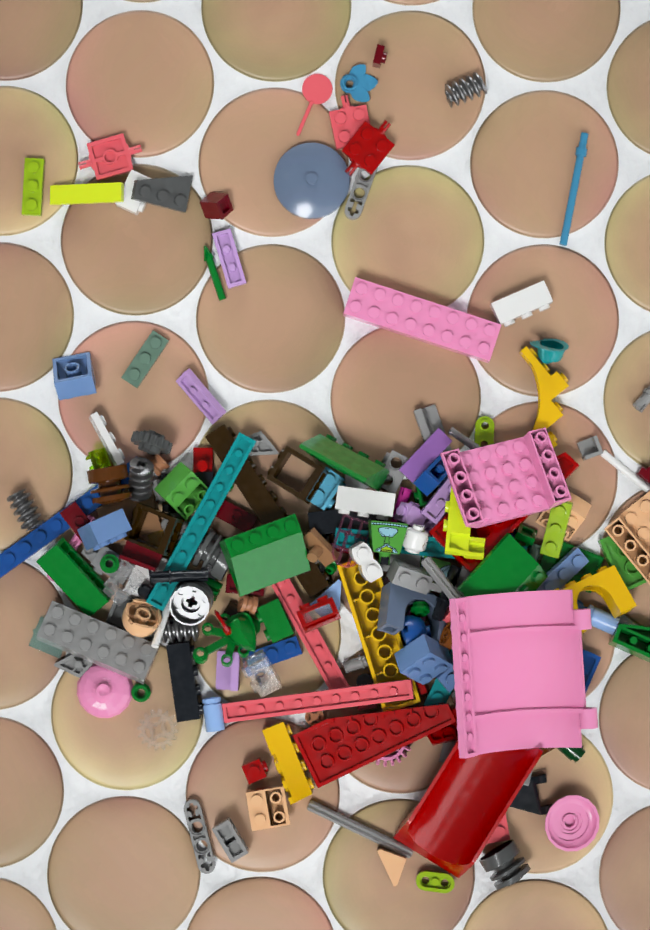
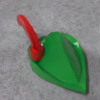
[214,609,256,652]

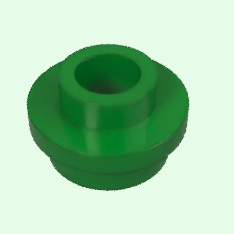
[100,554,120,573]
[411,601,430,617]
[131,683,151,702]

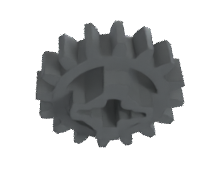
[131,430,173,455]

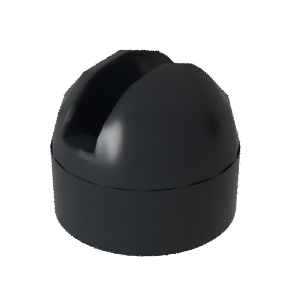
[138,583,154,601]

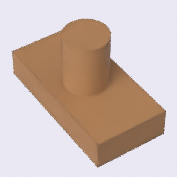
[303,528,340,567]

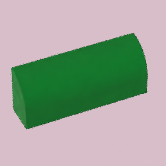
[36,537,115,616]

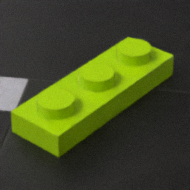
[22,158,45,216]
[540,501,573,559]

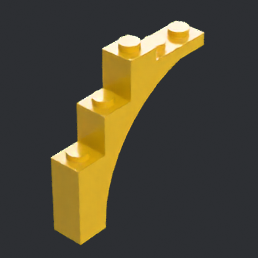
[519,346,569,448]

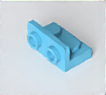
[311,467,346,511]

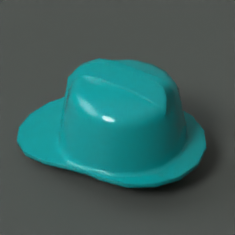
[530,339,569,364]

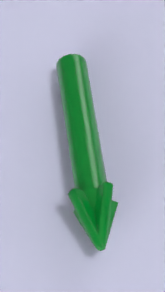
[204,246,226,301]

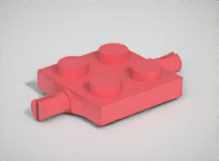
[328,95,370,150]
[78,133,142,181]

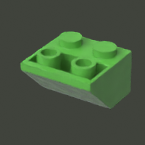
[154,462,208,520]

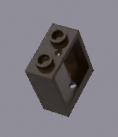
[267,446,329,504]
[124,503,185,557]

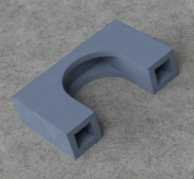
[377,581,447,642]

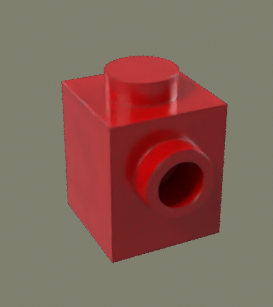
[241,757,269,784]

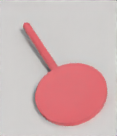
[296,74,332,136]

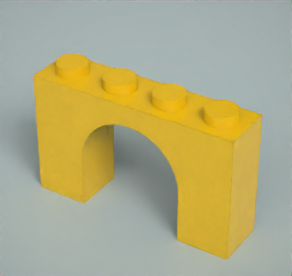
[554,565,637,634]

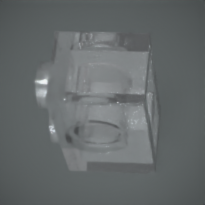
[102,562,147,606]
[241,649,282,698]

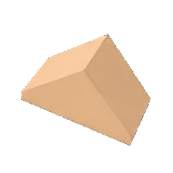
[377,847,406,886]

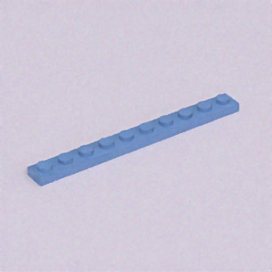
[436,547,589,692]

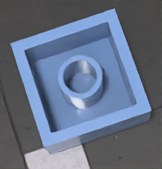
[77,508,132,551]
[394,634,453,685]

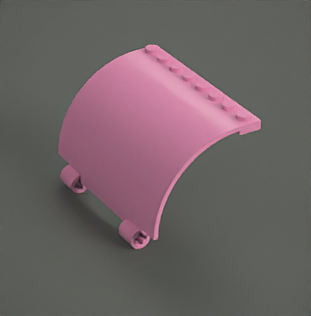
[449,590,598,759]

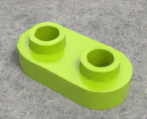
[474,416,494,446]
[416,870,455,893]

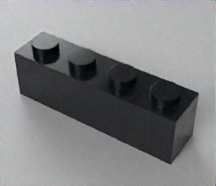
[308,509,386,538]
[166,642,204,722]

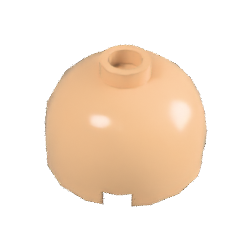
[122,598,162,638]

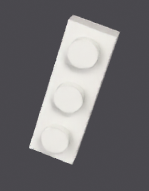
[89,412,125,466]

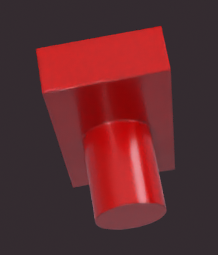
[193,448,213,472]

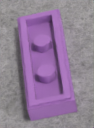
[399,428,452,483]

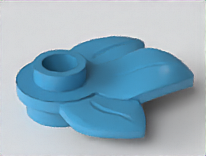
[340,64,378,102]

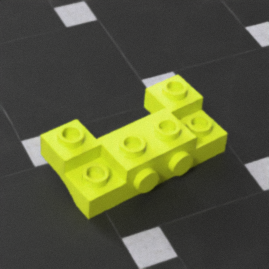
[443,487,485,560]

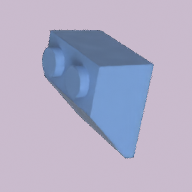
[52,352,97,400]

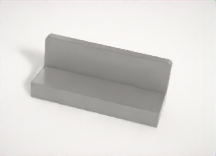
[413,405,451,462]

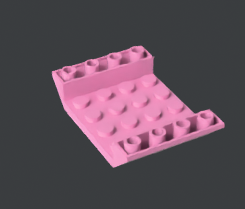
[440,427,572,528]

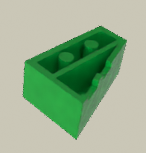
[608,624,650,662]

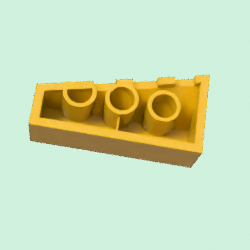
[262,721,315,805]

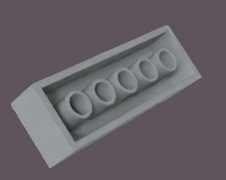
[37,601,159,684]

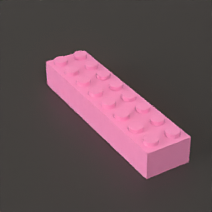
[343,277,501,363]

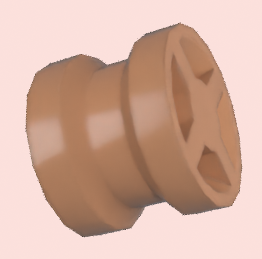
[150,454,170,477]
[237,594,258,615]
[305,711,324,726]

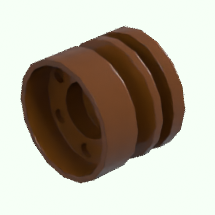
[87,464,132,505]

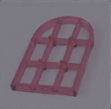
[331,514,369,568]

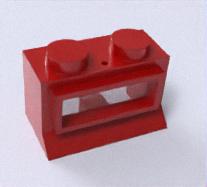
[296,595,341,633]

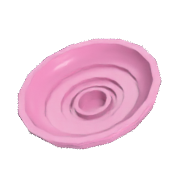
[77,664,133,718]
[545,795,599,851]

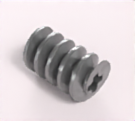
[445,73,487,108]
[128,457,154,501]
[7,489,45,532]
[161,619,199,643]

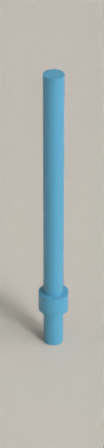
[559,133,589,246]

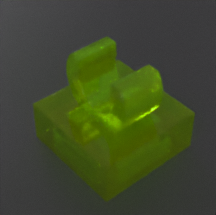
[85,448,111,470]

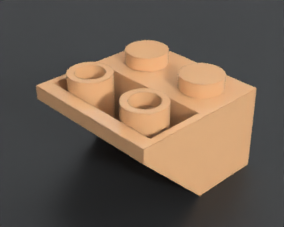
[536,491,592,542]
[246,786,290,831]

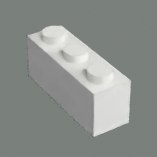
[490,280,553,327]
[335,485,396,521]

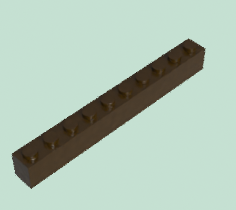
[205,424,330,598]

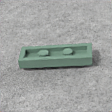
[121,330,169,389]

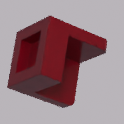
[200,192,234,220]

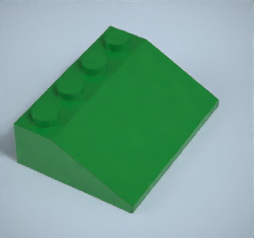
[299,434,390,491]
[219,514,311,597]
[457,533,548,597]

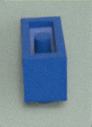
[413,455,447,496]

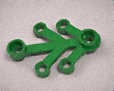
[193,613,261,667]

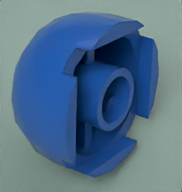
[401,615,431,647]

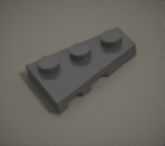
[131,175,193,213]

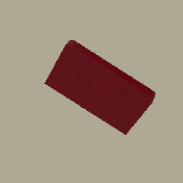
[119,541,163,572]

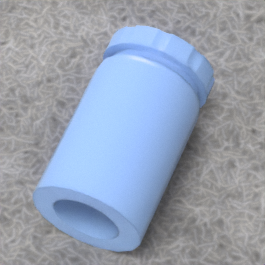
[587,604,620,635]
[202,696,225,732]

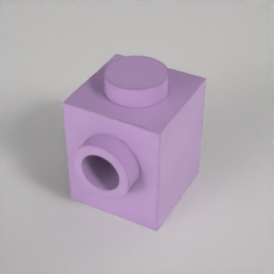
[393,501,427,527]

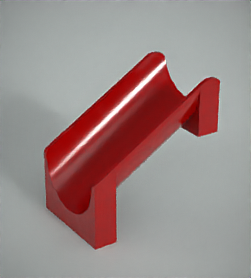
[393,734,543,878]

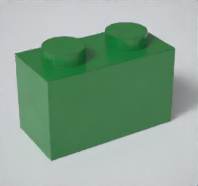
[255,598,294,643]

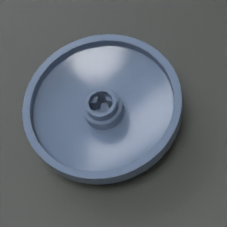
[274,143,350,219]

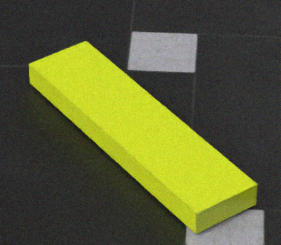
[50,182,124,205]

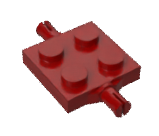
[341,120,395,176]

